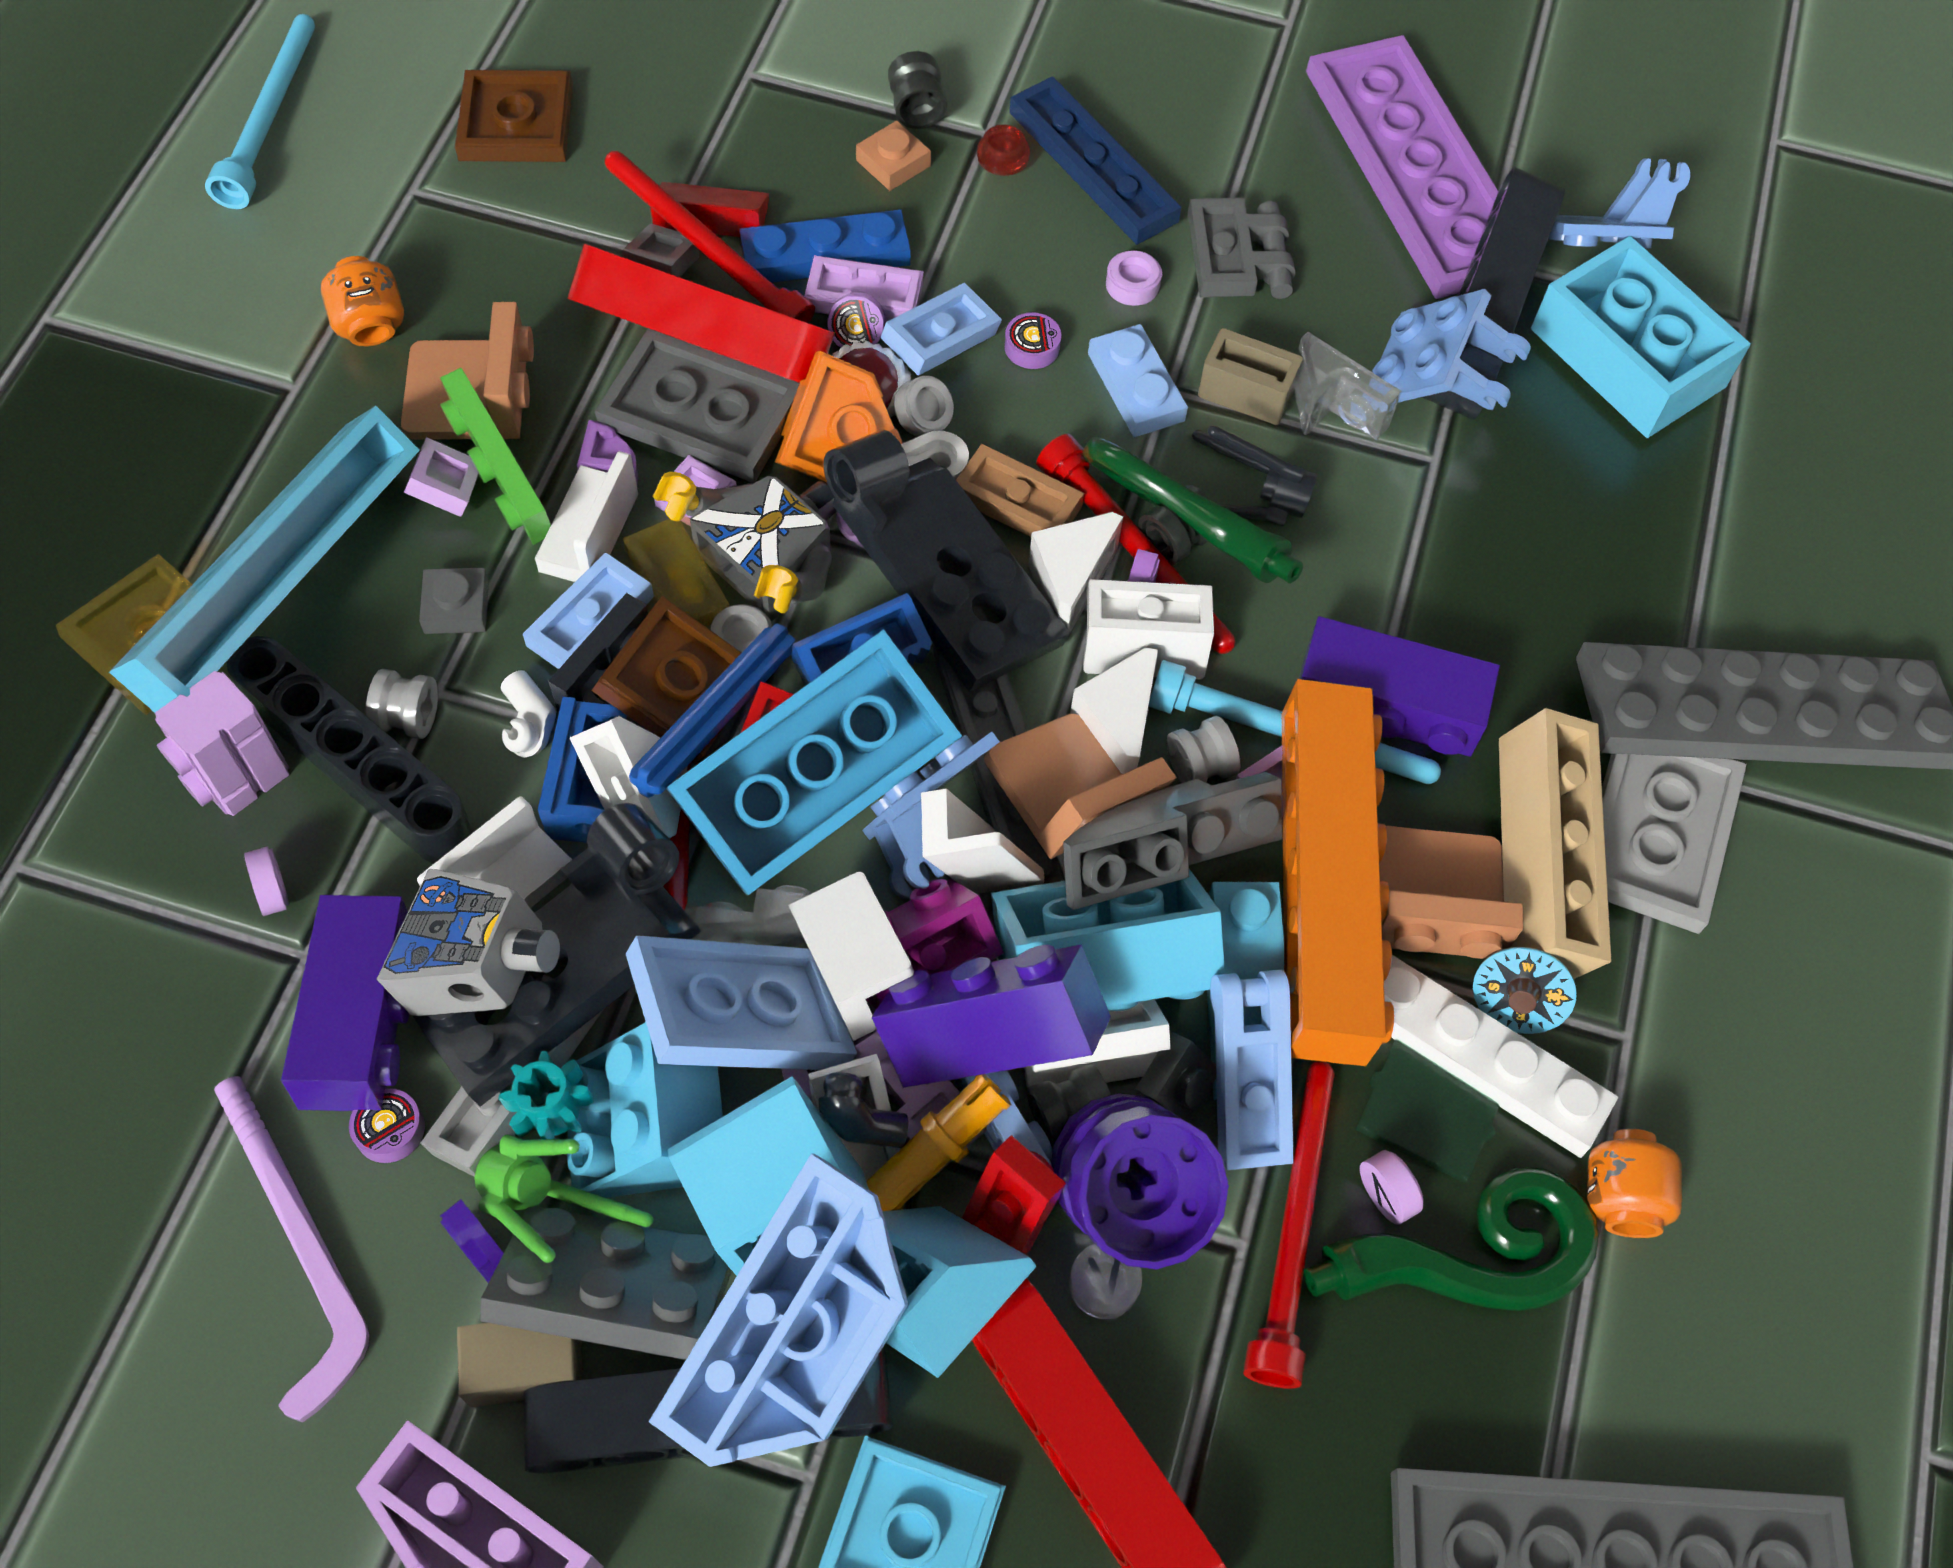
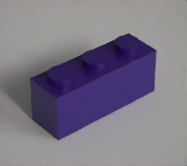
[1299,616,1500,757]
[281,895,410,1111]
[871,944,1111,1088]

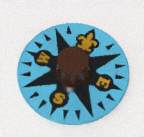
[1473,947,1577,1034]

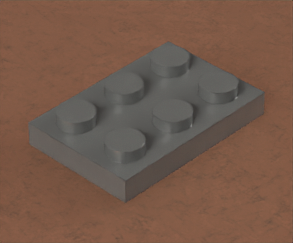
[595,328,800,483]
[480,1206,732,1360]

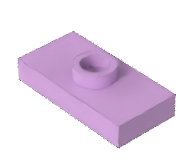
[804,255,924,322]

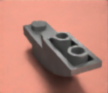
[1063,772,1282,910]

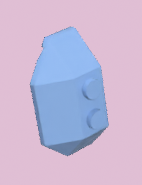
[649,1154,909,1467]

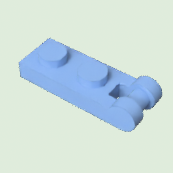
[1210,970,1293,1170]

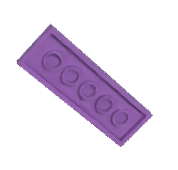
[1306,35,1498,299]

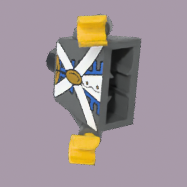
[653,472,837,621]

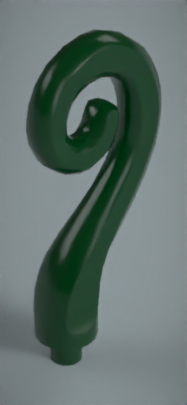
[1083,437,1303,584]
[1304,1167,1599,1311]

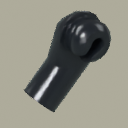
[818,1072,908,1148]

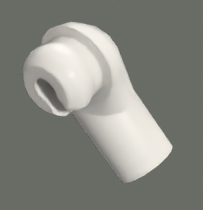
[500,670,556,757]

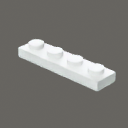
[1384,955,1619,1158]

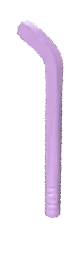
[214,1076,369,1422]

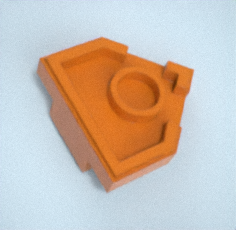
[775,351,903,483]

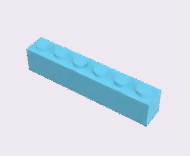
[109,406,420,712]

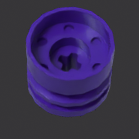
[1051,1093,1229,1269]

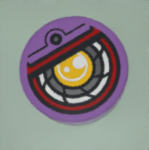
[827,292,886,348]
[1005,312,1061,369]
[349,1089,425,1163]

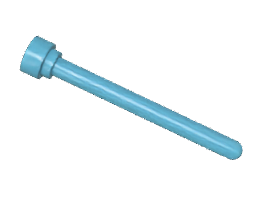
[205,14,315,209]
[1148,660,1441,784]

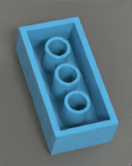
[667,629,962,895]

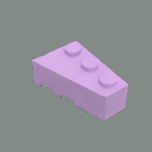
[356,1420,604,1568]

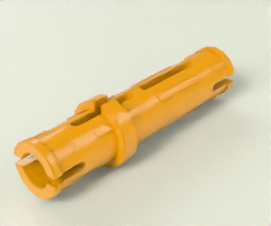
[866,1074,1012,1211]

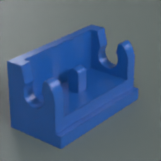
[538,697,627,843]

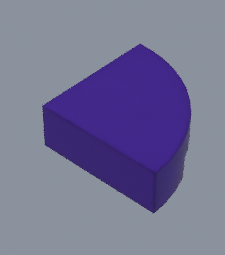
[440,1199,504,1283]

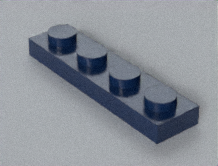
[1009,76,1181,245]

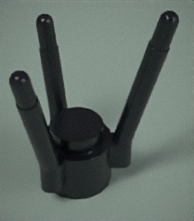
[1192,425,1318,526]

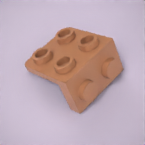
[401,302,534,439]
[984,714,1177,859]
[1379,826,1523,959]

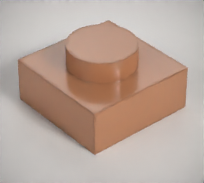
[856,120,931,191]

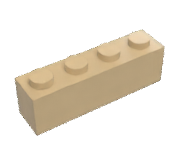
[1499,708,1611,979]

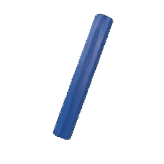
[629,624,796,798]

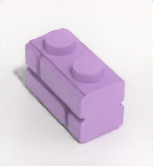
[155,671,289,816]

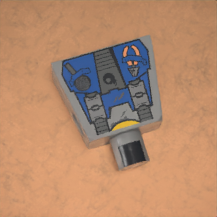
[377,869,560,1016]

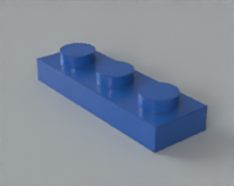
[739,210,911,282]

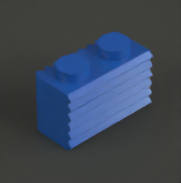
[791,593,932,686]

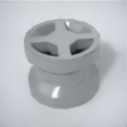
[366,669,438,739]
[1167,716,1241,783]

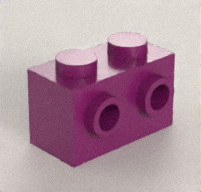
[865,879,1004,1009]

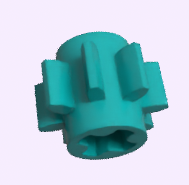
[499,1051,594,1139]

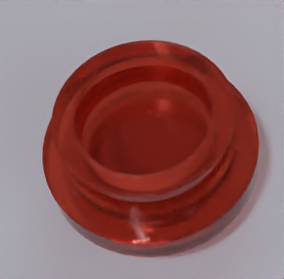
[977,125,1030,176]

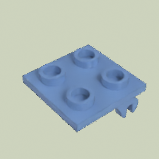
[1548,158,1690,248]
[1361,289,1531,410]
[862,732,1000,899]

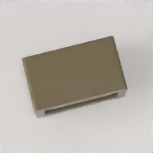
[1198,328,1303,425]
[457,1323,584,1407]

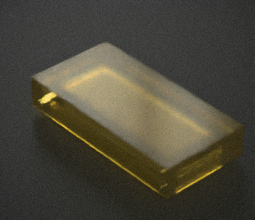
[623,518,730,626]

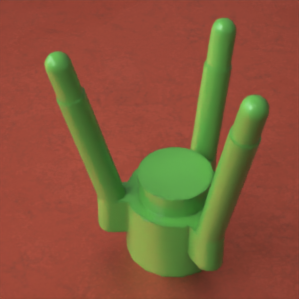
[474,1134,654,1263]

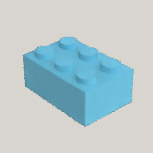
[1531,236,1751,438]
[991,869,1225,1011]

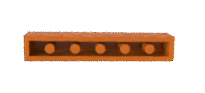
[1281,679,1394,1066]

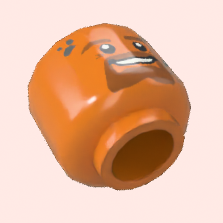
[321,256,404,346]
[1587,1129,1682,1238]

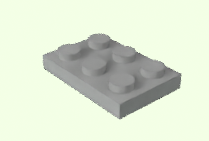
[1602,753,1747,934]

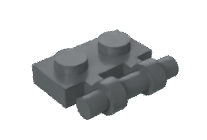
[1188,198,1295,299]

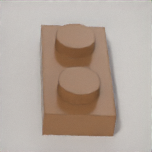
[956,444,1084,537]

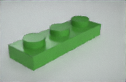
[440,367,551,545]

